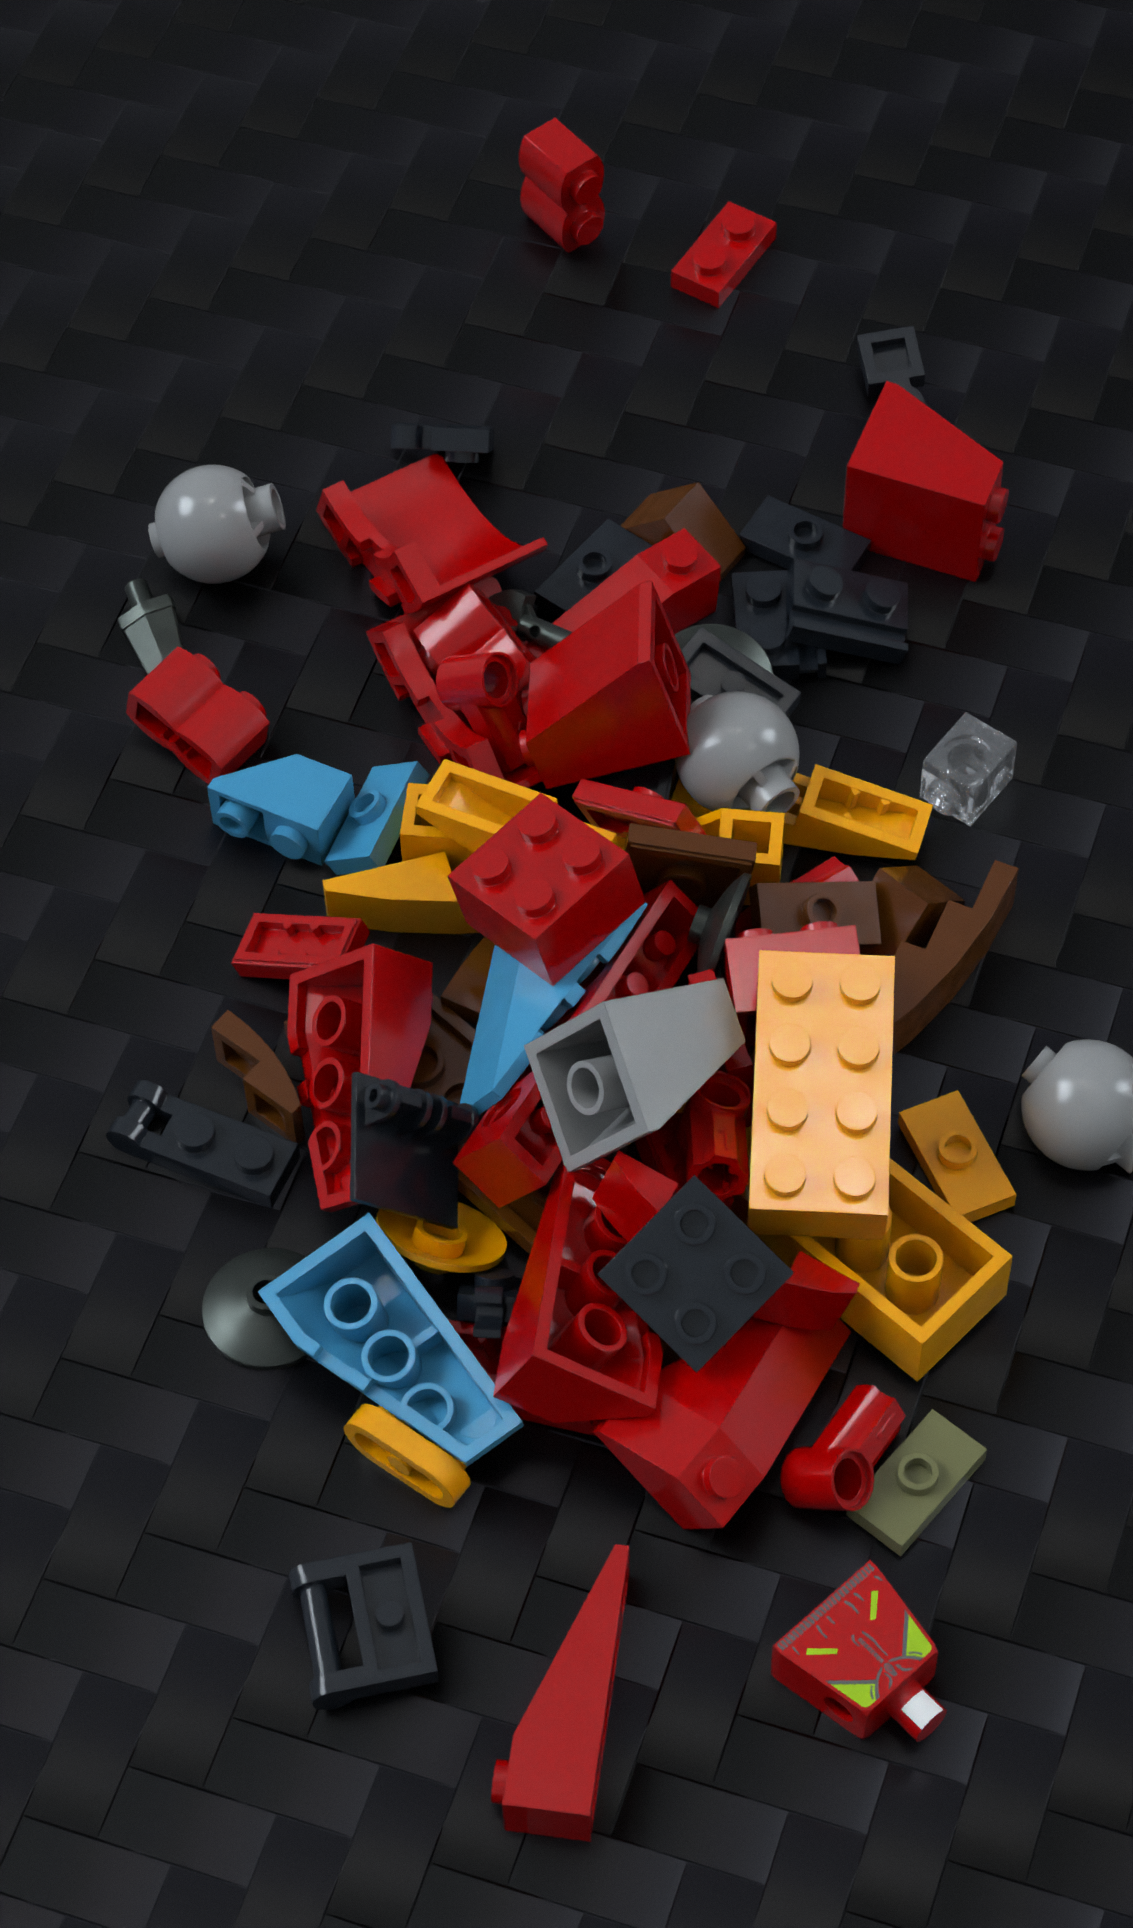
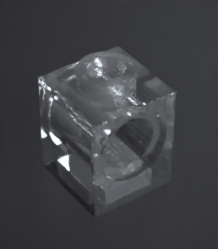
[920,712,1017,827]

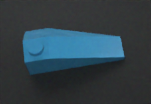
[460,902,648,1115]
[258,1213,524,1466]

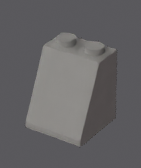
[524,978,746,1172]

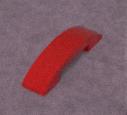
[592,1150,860,1331]

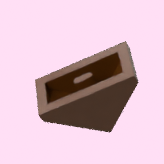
[621,482,746,583]
[860,865,965,956]

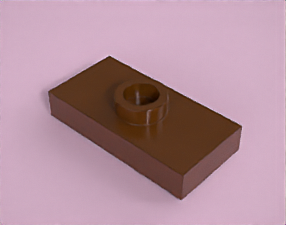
[749,881,882,949]

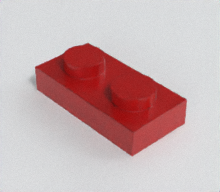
[671,201,777,308]

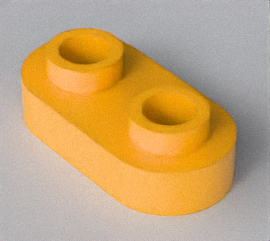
[344,1404,471,1508]

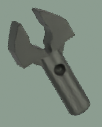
[488,589,572,649]

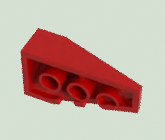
[287,943,433,1213]
[493,1158,663,1423]
[593,1317,851,1529]

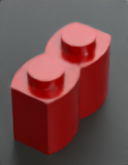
[519,118,605,253]
[413,583,536,715]
[126,647,270,784]

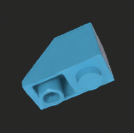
[207,754,355,866]

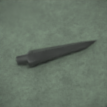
[117,579,184,675]

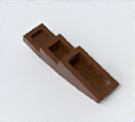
[892,860,1019,1056]

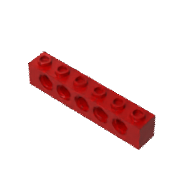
[453,879,699,1208]

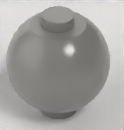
[148,464,286,584]
[675,691,800,813]
[1021,1039,1133,1174]

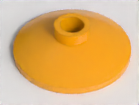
[376,1202,507,1274]

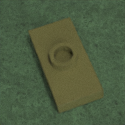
[846,1409,987,1557]

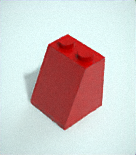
[843,381,1009,582]
[519,580,691,789]

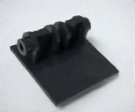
[350,1071,483,1230]
[597,1175,794,1373]

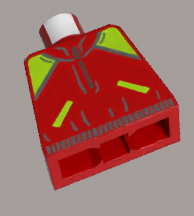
[771,1560,947,1742]

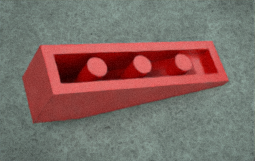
[522,528,721,714]
[491,1544,630,1842]

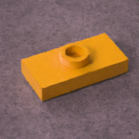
[898,1090,1016,1222]

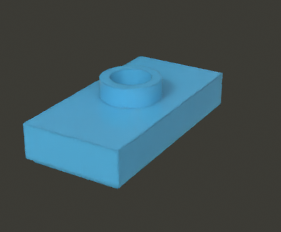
[324,761,430,875]

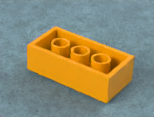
[747,950,895,1240]
[730,1150,1013,1382]

